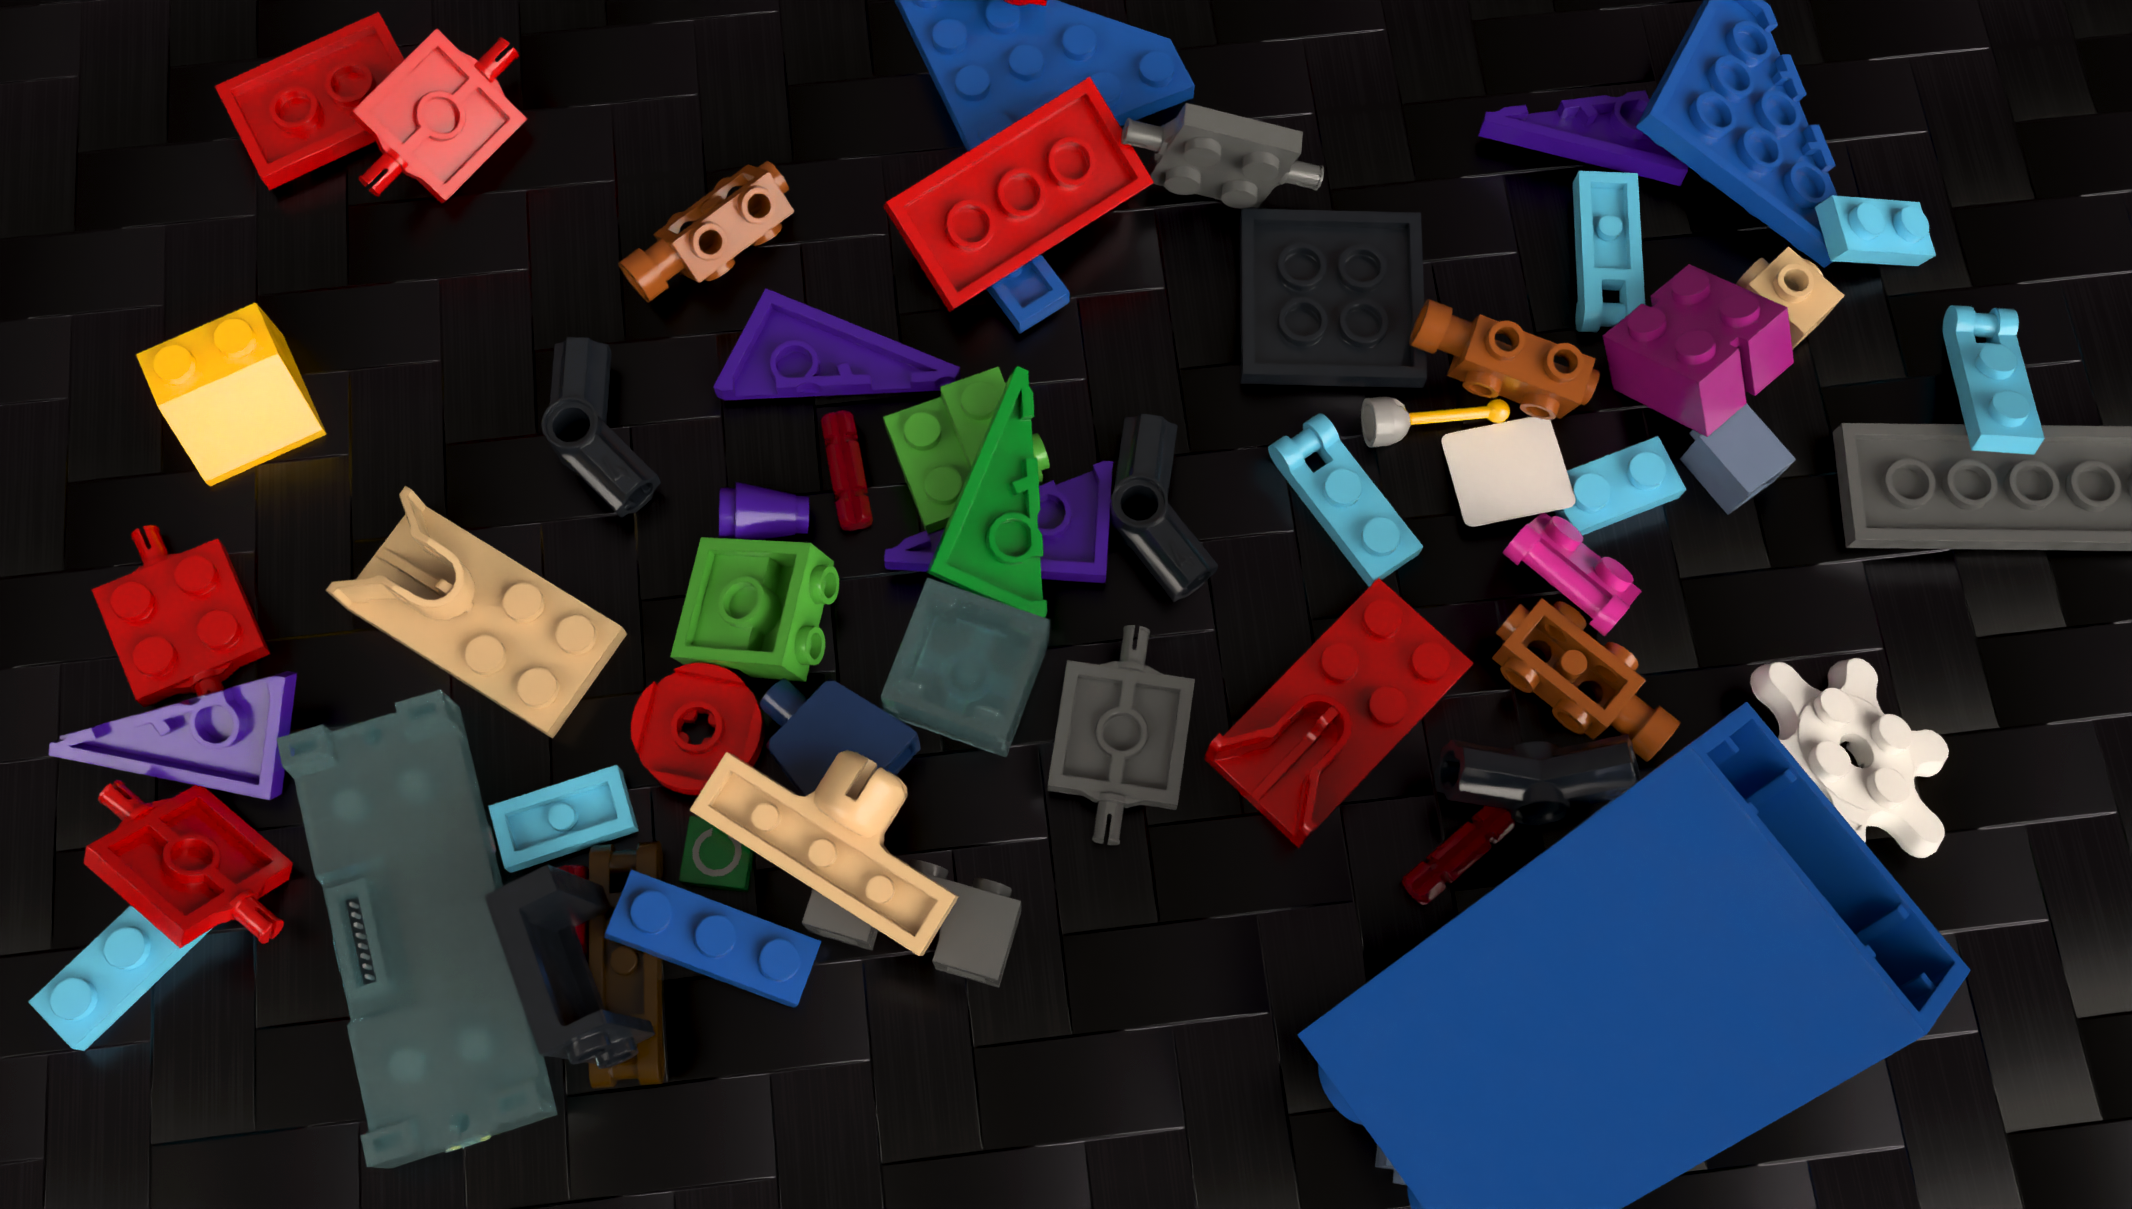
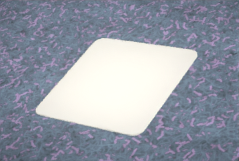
[1441,416,1576,527]

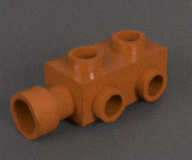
[618,161,795,302]
[1409,299,1600,420]
[1492,598,1681,762]

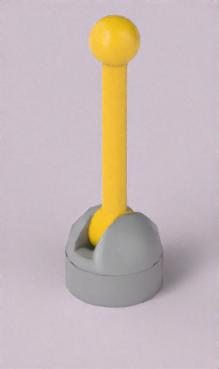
[1361,397,1510,447]

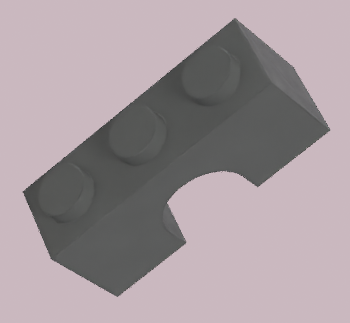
[802,859,1022,988]

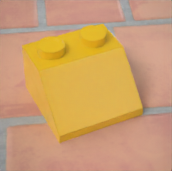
[136,302,327,486]

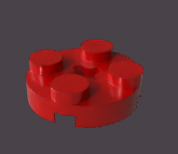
[631,663,765,795]

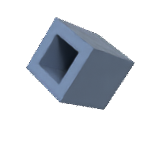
[1680,404,1796,515]

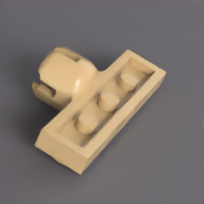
[690,750,959,956]

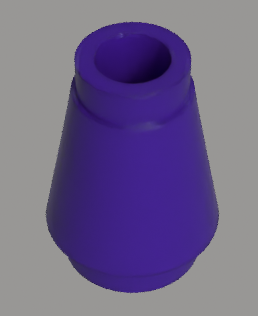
[719,482,809,540]

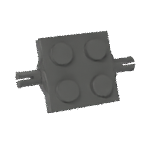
[1121,103,1324,209]
[1047,625,1195,845]

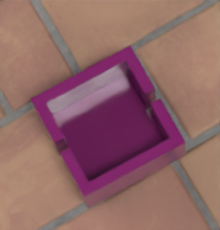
[1603,264,1794,437]

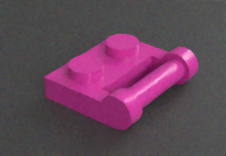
[1502,513,1641,636]

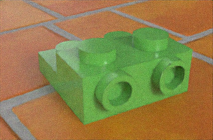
[883,367,1050,533]
[670,537,839,682]

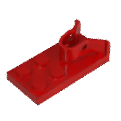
[883,77,1154,312]
[1204,578,1474,848]

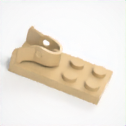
[326,486,627,739]

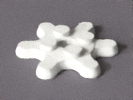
[1750,658,1949,858]

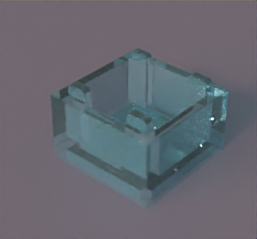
[881,578,1050,757]

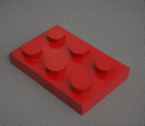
[215,12,405,190]

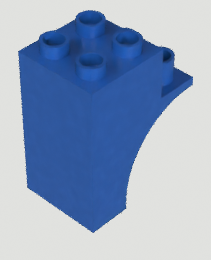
[1297,702,1971,1209]

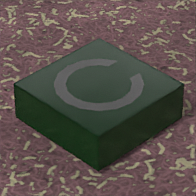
[679,816,754,892]

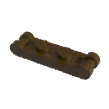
[589,841,665,1089]

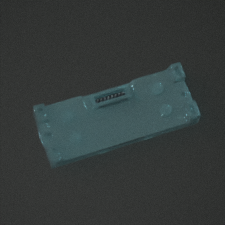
[276,689,558,1169]

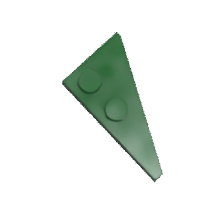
[926,366,1047,622]

